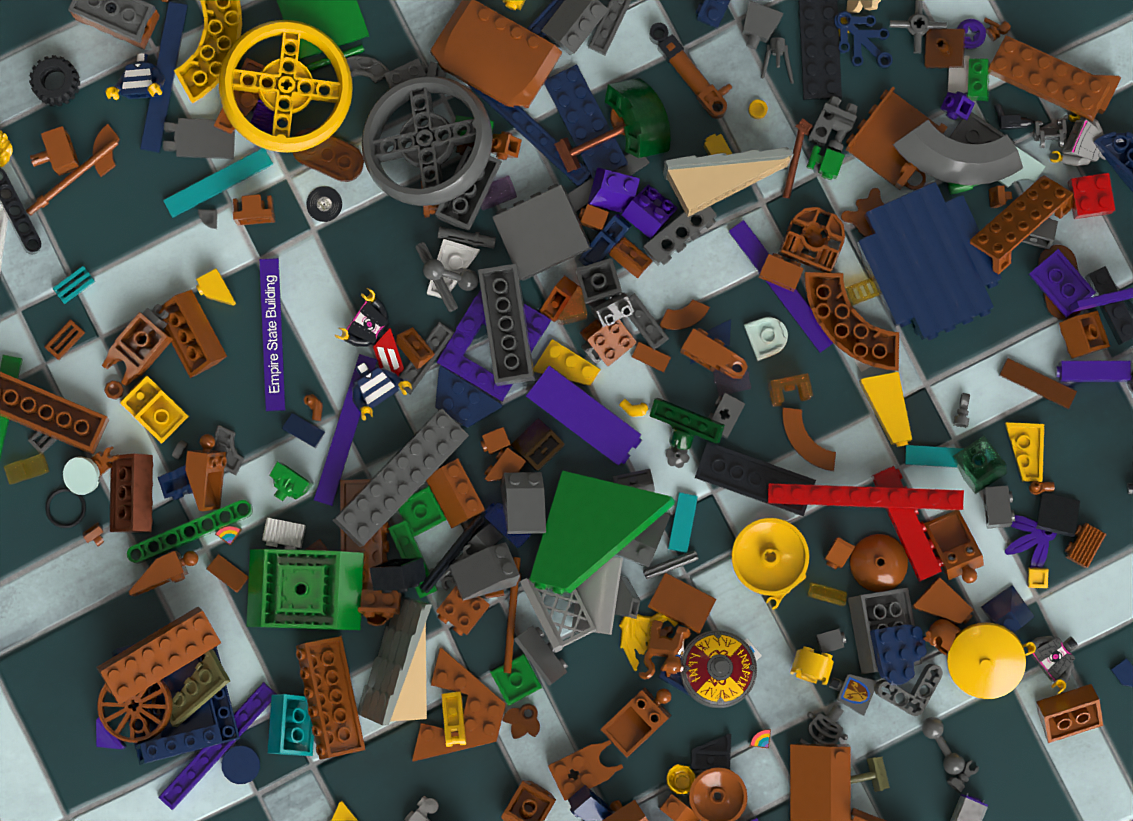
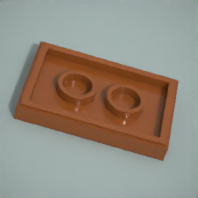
[648,573,717,633]

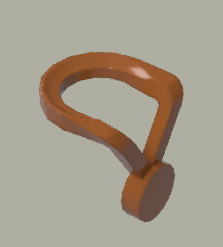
[900,161,926,190]

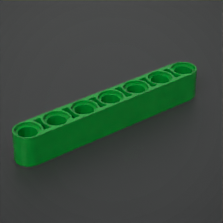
[127,500,253,564]

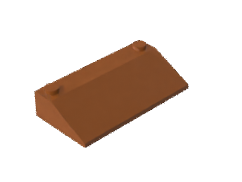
[790,744,851,821]

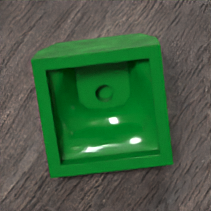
[269,461,314,501]

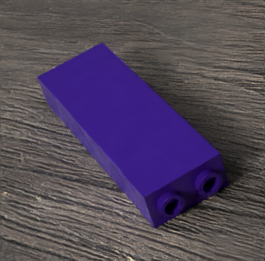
[526,365,642,466]

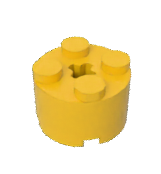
[790,647,834,685]

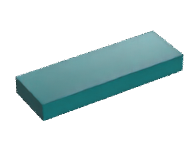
[905,445,964,468]
[668,492,698,553]

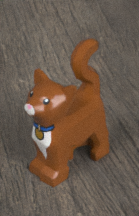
[639,620,691,679]

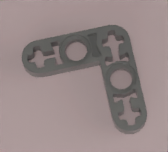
[874,664,943,716]

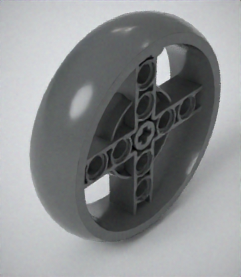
[362,76,493,206]

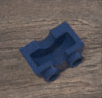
[157,465,193,500]

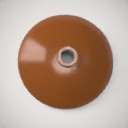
[850,534,908,592]
[689,767,748,821]

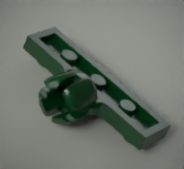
[649,398,725,450]

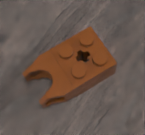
[102,312,173,386]
[680,328,748,379]
[548,740,623,801]

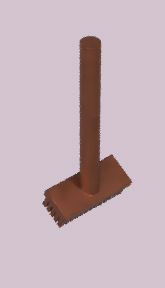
[783,119,814,199]
[554,124,626,172]

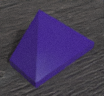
[96,717,127,749]

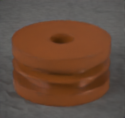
[985,25,1000,41]

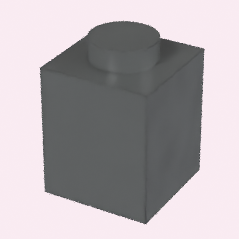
[815,629,847,653]

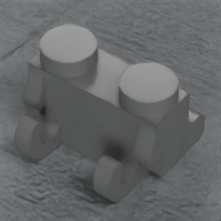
[1033,119,1067,148]

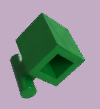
[806,146,845,180]

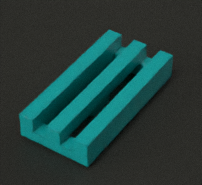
[53,266,95,304]

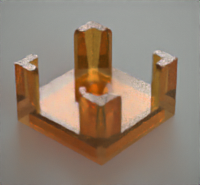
[768,373,813,407]

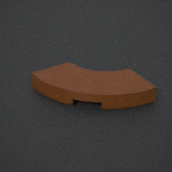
[93,124,120,177]
[660,299,710,330]

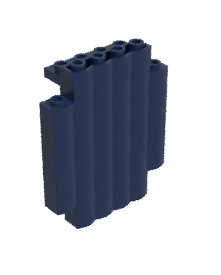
[857,182,1001,341]

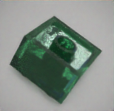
[953,436,1007,494]

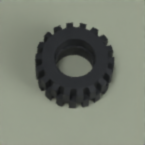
[29,55,80,107]

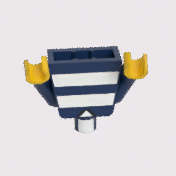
[105,53,166,100]
[352,362,412,420]

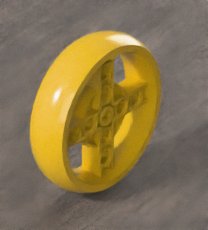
[219,20,353,153]

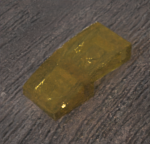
[4,454,49,485]

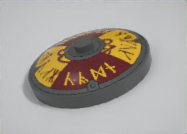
[680,630,757,708]

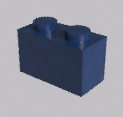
[568,785,613,821]

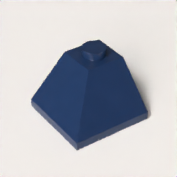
[981,585,1035,633]

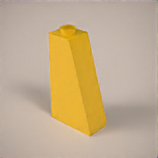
[859,372,912,447]

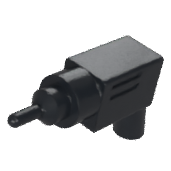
[993,104,1034,130]

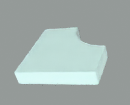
[998,146,1046,188]

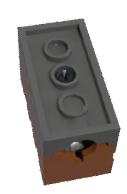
[68,0,160,50]

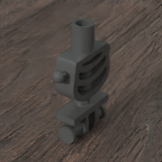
[799,705,848,744]

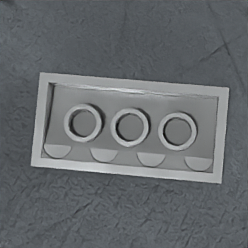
[572,557,623,635]

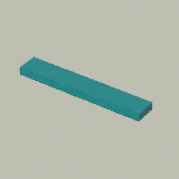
[163,148,274,218]

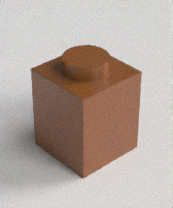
[578,204,609,232]
[480,427,511,455]

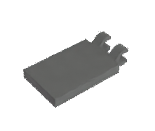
[163,118,236,159]

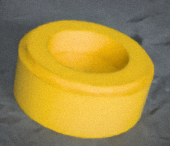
[748,99,768,119]

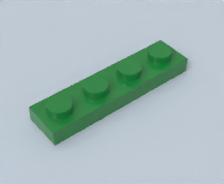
[388,520,438,598]

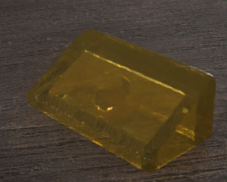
[807,582,847,607]

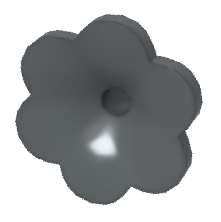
[666,444,690,468]

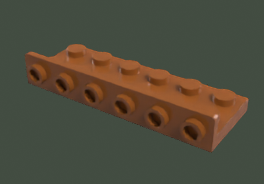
[340,479,389,590]
[296,636,365,760]

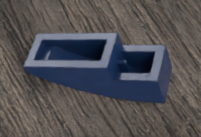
[578,214,632,266]

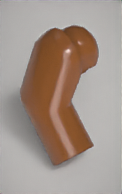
[304,394,323,421]
[1029,481,1054,495]

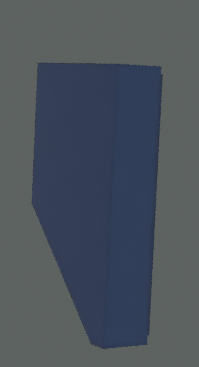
[1110,658,1133,687]

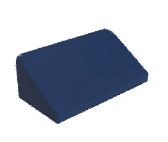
[282,413,325,449]

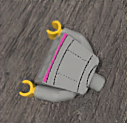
[1050,115,1106,166]

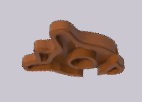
[841,188,884,237]

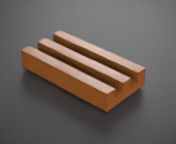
[45,319,85,360]

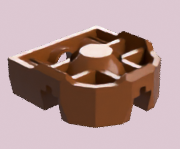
[778,207,845,273]

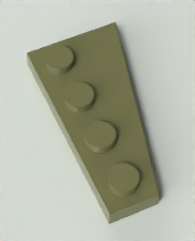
[164,649,230,727]

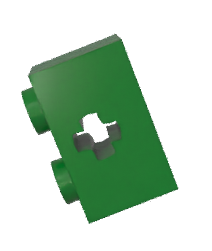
[968,59,990,101]

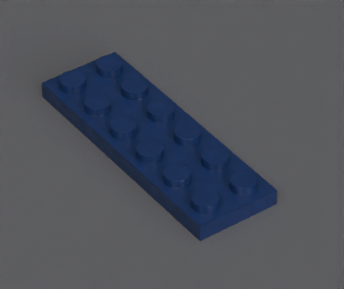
[544,64,628,181]

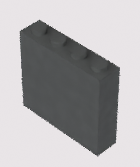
[493,184,592,281]

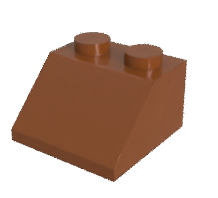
[1059,311,1110,359]

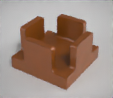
[233,194,275,226]

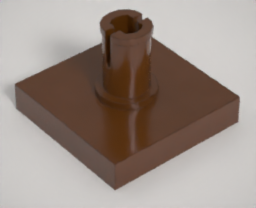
[925,29,965,68]

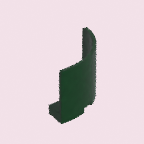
[605,78,671,158]

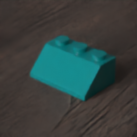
[267,694,314,756]

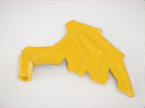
[619,613,678,671]

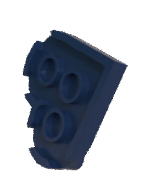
[870,624,927,686]

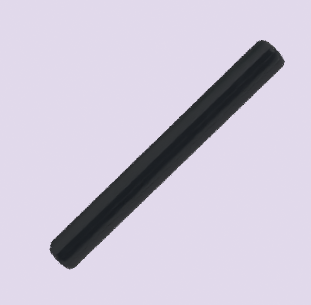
[420,515,485,593]

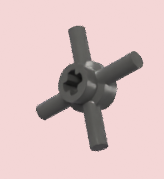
[889,0,947,54]

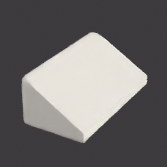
[948,56,970,95]

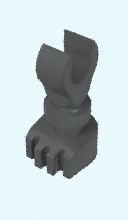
[953,393,970,428]
[947,761,979,793]

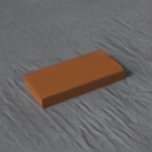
[632,342,671,373]

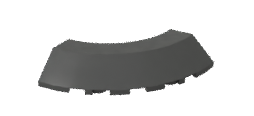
[892,120,1023,185]

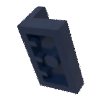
[696,0,731,29]

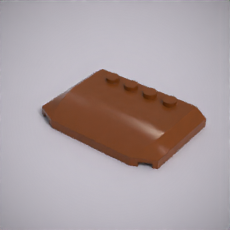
[430,0,562,108]

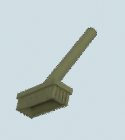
[851,757,890,792]

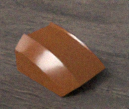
[501,780,556,821]

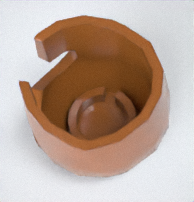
[923,619,962,656]

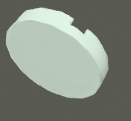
[63,456,100,495]

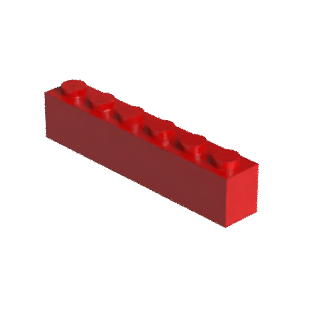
[871,466,943,581]

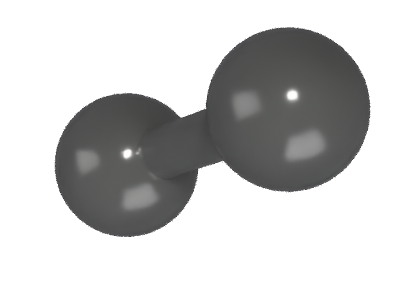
[423,259,479,291]
[922,717,965,775]

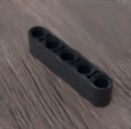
[0,168,42,255]

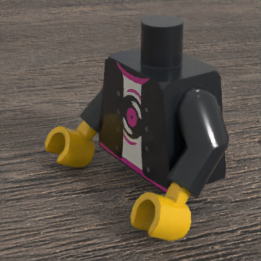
[335,288,394,347]

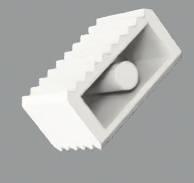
[262,518,306,550]

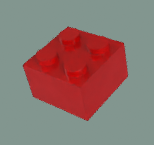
[1068,173,1115,219]

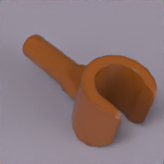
[984,18,1011,35]

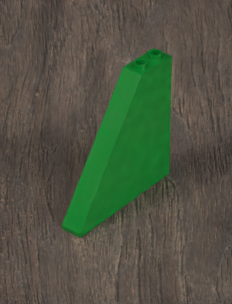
[529,471,675,595]

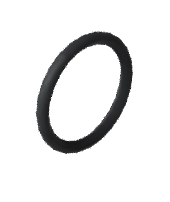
[45,488,86,528]

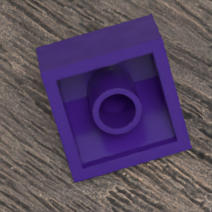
[588,167,640,213]

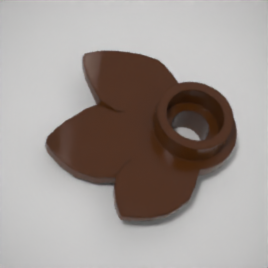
[502,703,540,739]

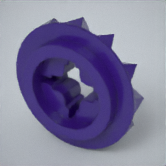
[957,19,986,49]

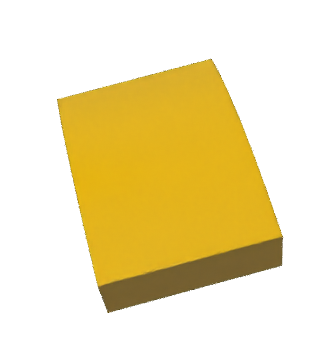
[119,375,189,444]

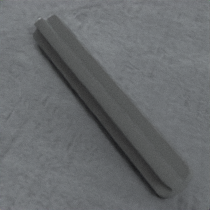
[415,242,458,312]

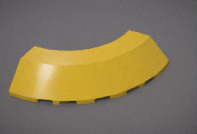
[174,0,242,104]

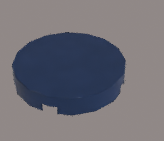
[221,746,260,784]

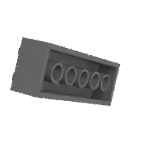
[478,264,535,386]

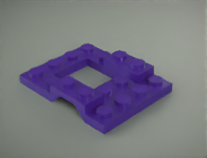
[437,290,552,402]

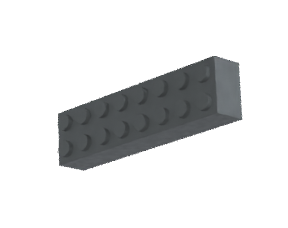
[332,409,469,547]

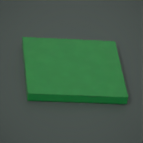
[277,0,369,61]

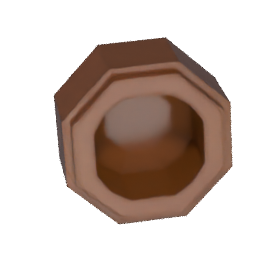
[104,380,124,400]

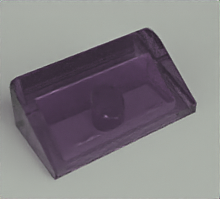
[481,176,517,210]

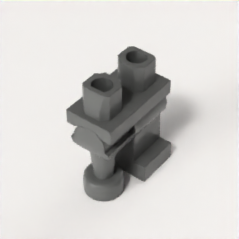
[808,96,858,153]
[588,292,634,327]

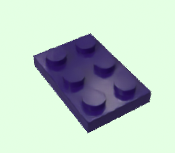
[1028,249,1096,317]

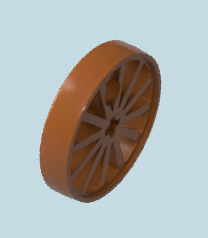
[98,679,173,743]

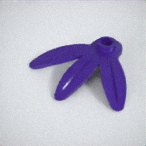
[1005,515,1057,568]

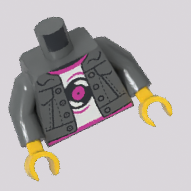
[1023,636,1078,693]

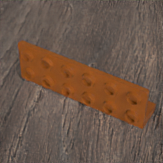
[970,175,1073,275]

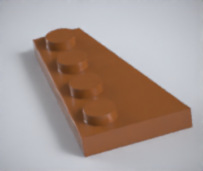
[214,57,272,134]

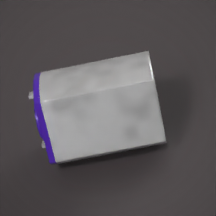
[950,793,988,821]

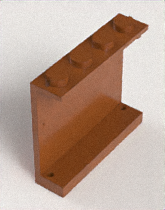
[846,87,948,190]

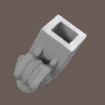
[404,796,439,821]

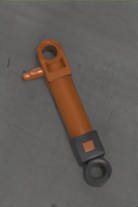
[649,23,732,119]

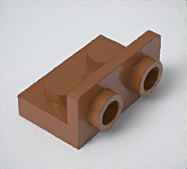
[358,590,401,618]

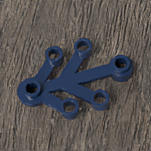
[834,11,893,68]

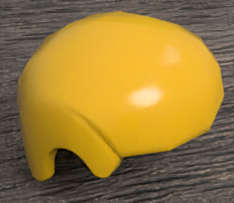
[666,764,696,794]

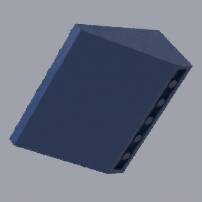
[112,625,240,765]

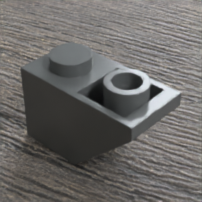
[615,576,641,619]

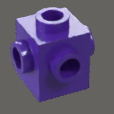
[940,91,975,120]

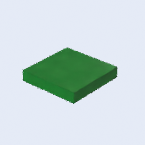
[398,486,447,537]
[490,654,542,706]

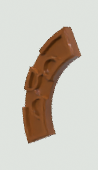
[782,408,836,472]

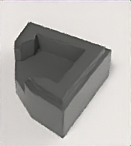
[198,209,218,229]

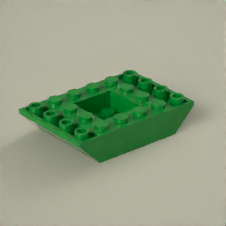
[247,549,364,630]

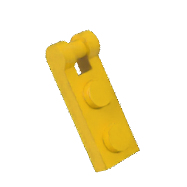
[441,691,466,747]

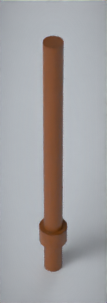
[26,139,119,216]
[503,557,521,673]

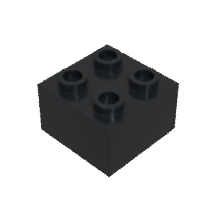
[370,557,427,593]

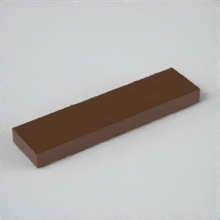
[999,358,1077,409]

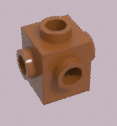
[491,131,522,160]

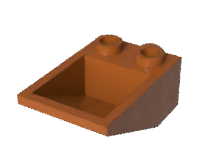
[185,434,227,511]
[924,510,984,583]
[129,551,199,597]
[600,688,671,757]

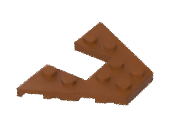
[412,648,506,761]

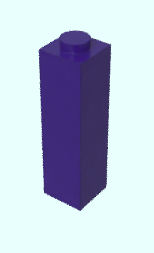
[1055,361,1131,382]

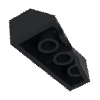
[1085,266,1133,345]

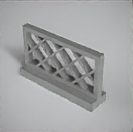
[520,578,596,652]

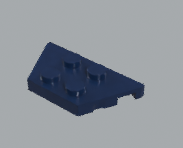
[435,366,503,428]

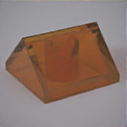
[558,286,588,325]

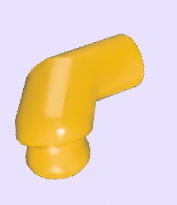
[619,399,648,417]

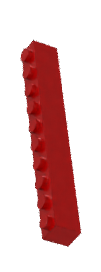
[768,483,964,510]

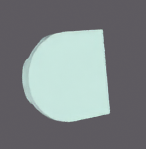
[744,317,788,361]

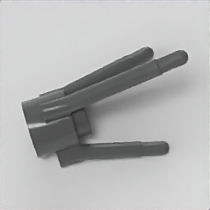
[761,37,794,84]

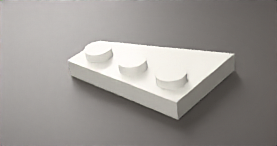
[427,239,480,299]

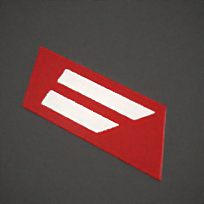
[373,328,404,375]

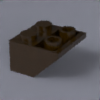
[511,418,565,472]

